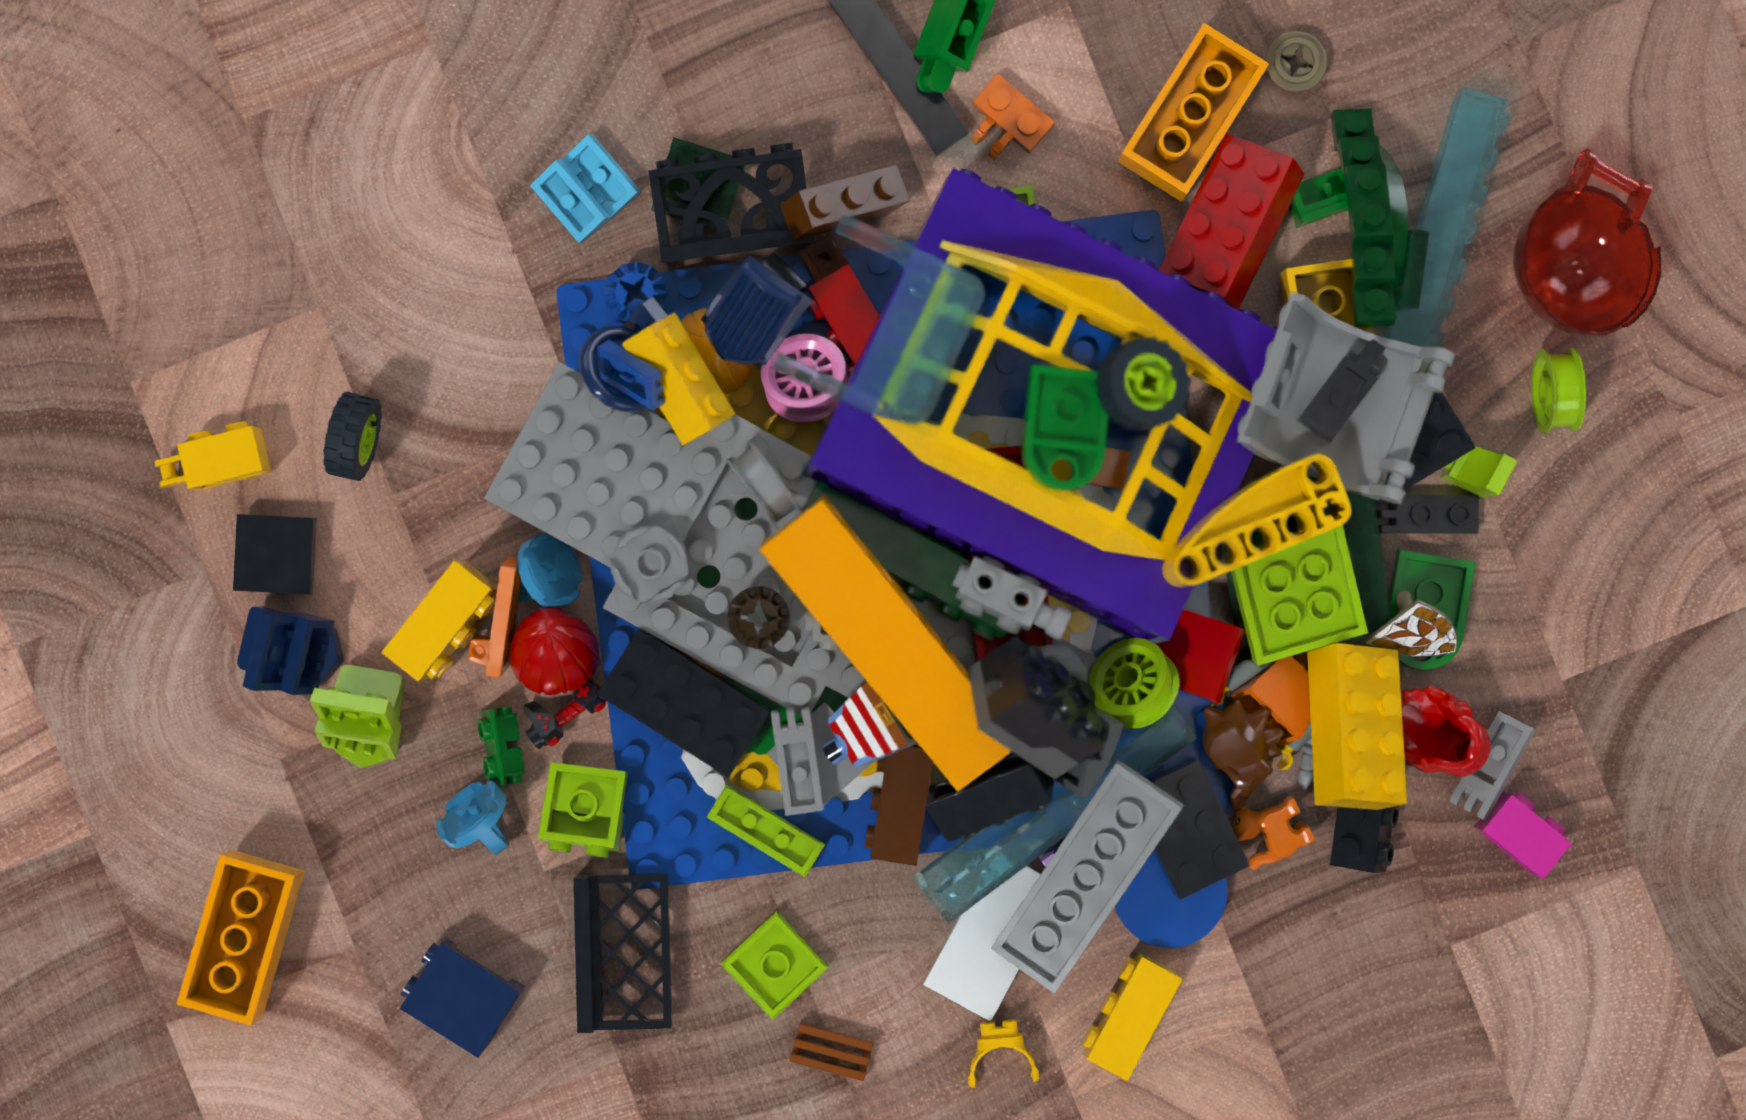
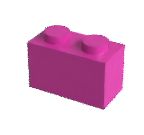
[1474,792,1572,879]

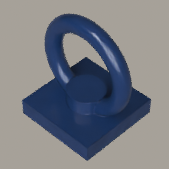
[579,297,668,412]

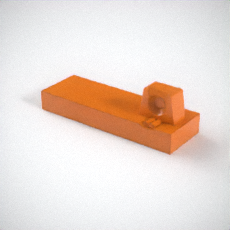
[468,556,521,678]

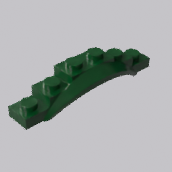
[1331,108,1408,328]

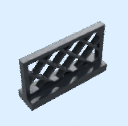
[573,873,672,1033]

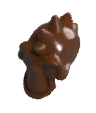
[1202,700,1284,810]

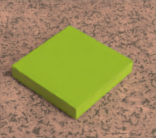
[721,910,829,1020]

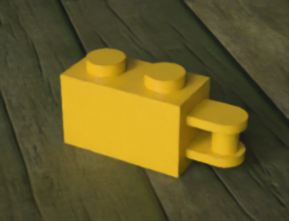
[154,421,272,491]

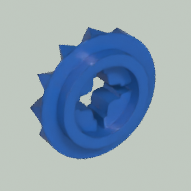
[604,261,666,322]

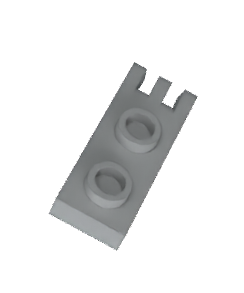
[771,706,824,816]
[1450,711,1536,821]

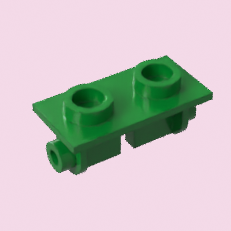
[477,706,525,786]

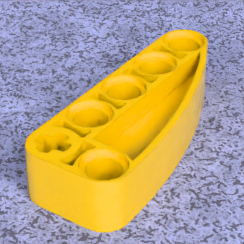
[1162,454,1351,587]

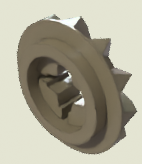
[1266,31,1327,93]

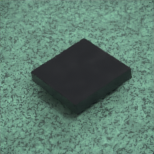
[233,514,317,594]

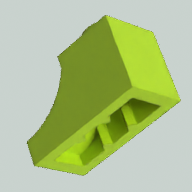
[1440,446,1518,498]

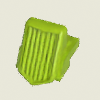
[310,665,405,768]

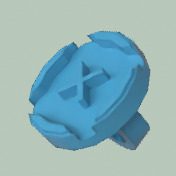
[518,533,582,608]
[436,780,509,855]

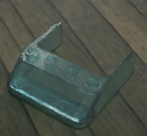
[772,214,984,425]

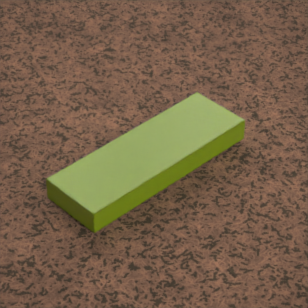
[707,784,825,877]

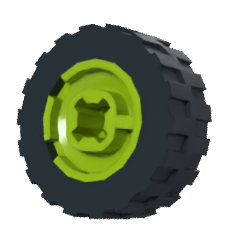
[1096,337,1191,430]
[323,392,382,481]

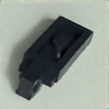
[1297,339,1385,444]

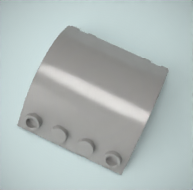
[1237,292,1455,504]

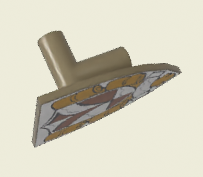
[1364,591,1457,657]

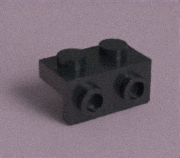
[1330,806,1399,873]

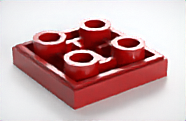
[1158,609,1246,704]

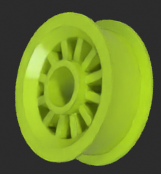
[1531,347,1586,434]
[1088,638,1180,729]

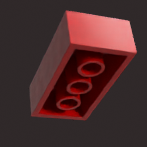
[1158,134,1305,310]

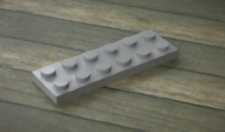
[991,760,1184,994]

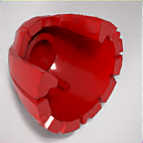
[509,607,600,695]

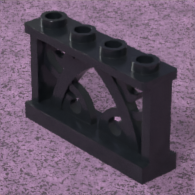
[648,143,814,263]

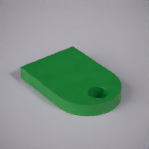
[1022,364,1108,491]
[1385,550,1475,670]

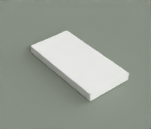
[923,849,1041,1022]

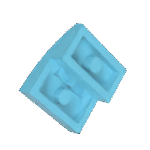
[530,134,642,243]

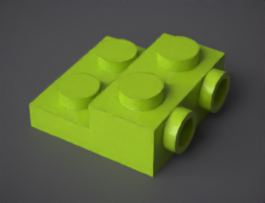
[538,762,628,858]

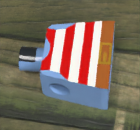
[823,682,917,767]

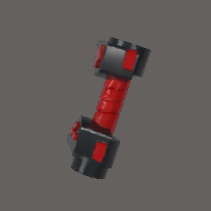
[523,678,607,749]

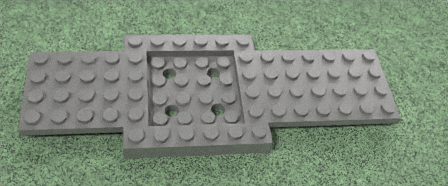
[484,362,1098,716]

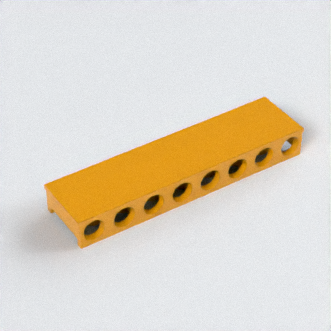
[759,494,1012,791]

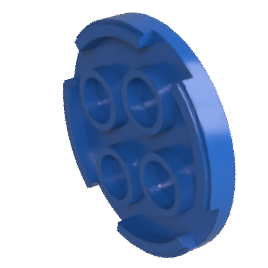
[1114,851,1227,948]

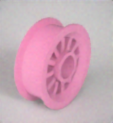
[761,334,849,423]

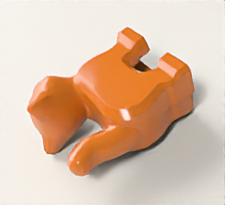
[1232,796,1315,870]

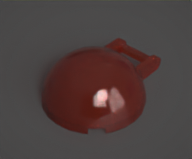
[1513,148,1661,336]

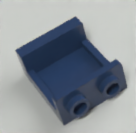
[400,938,525,1058]

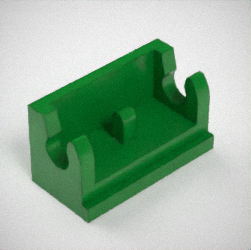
[1289,168,1348,228]

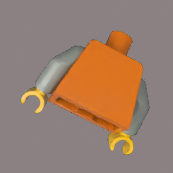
[1208,651,1311,770]

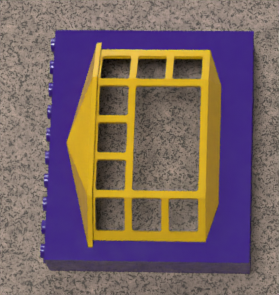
[802,168,1279,643]

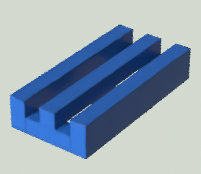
[597,340,664,411]

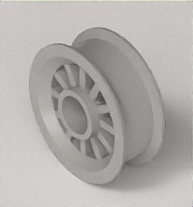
[725,441,802,530]

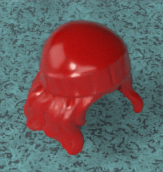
[1401,685,1491,777]

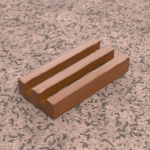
[790,1022,874,1081]

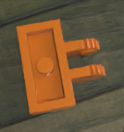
[969,73,1055,161]

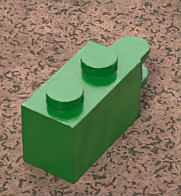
[913,0,995,93]

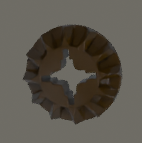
[727,586,790,649]

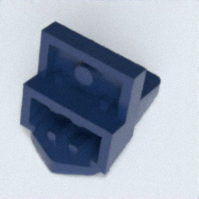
[701,255,812,365]
[237,606,343,695]

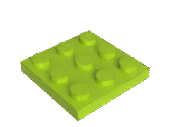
[1226,525,1368,666]

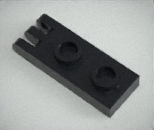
[1374,495,1479,534]

